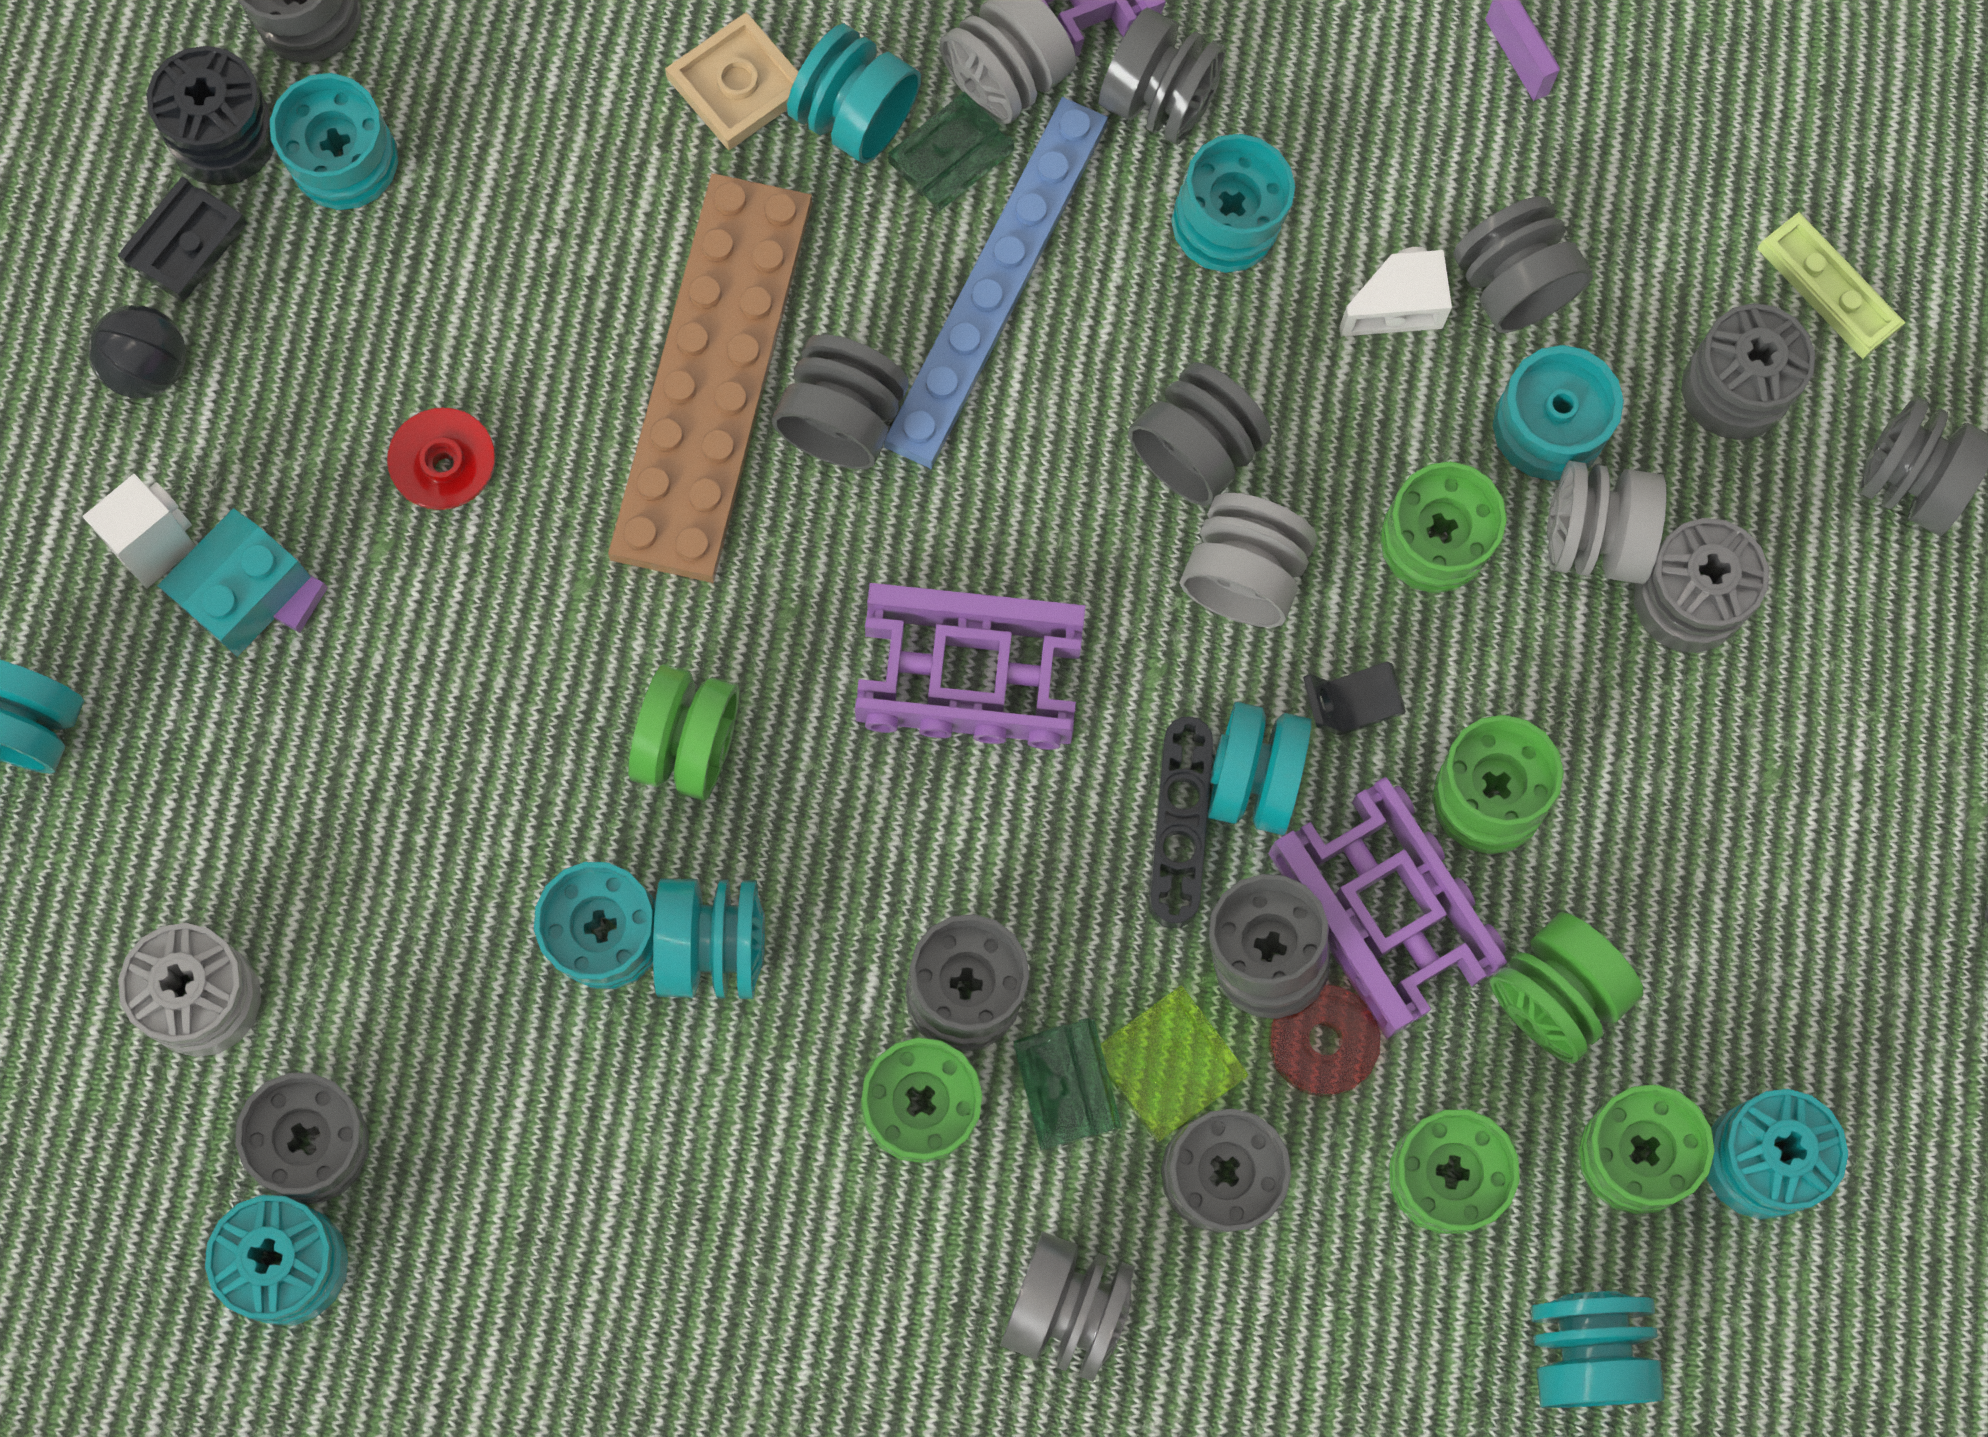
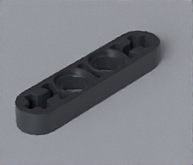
[1149,716,1213,929]

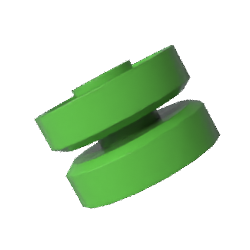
[628,664,740,801]

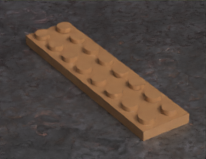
[608,173,813,583]

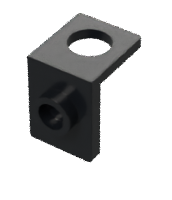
[1303,661,1406,736]

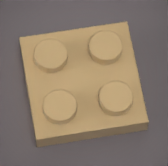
[665,12,798,151]

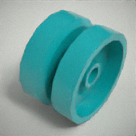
[1492,345,1624,481]
[0,660,84,774]
[1208,701,1311,835]

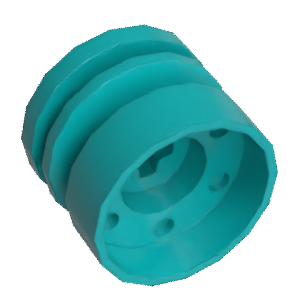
[787,23,921,164]
[270,73,398,210]
[1171,134,1295,273]
[534,862,656,989]
[653,878,765,999]
[1706,1089,1849,1220]
[205,1195,348,1325]
[1530,1291,1665,1408]

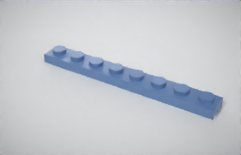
[884,97,1108,469]

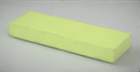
[1757,212,1905,359]

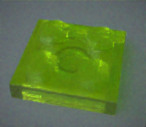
[1091,985,1249,1144]

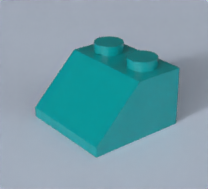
[157,508,311,657]

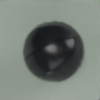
[88,305,186,398]

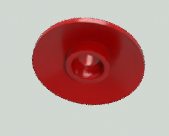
[387,408,495,510]

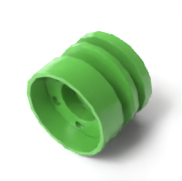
[1380,461,1507,593]
[1432,715,1564,854]
[1490,912,1644,1064]
[861,1038,983,1163]
[1578,1084,1715,1215]
[1388,1109,1520,1234]

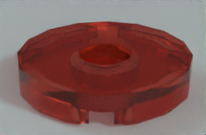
[1268,985,1381,1097]

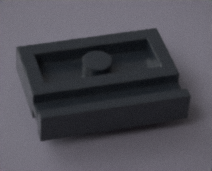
[118,176,247,303]

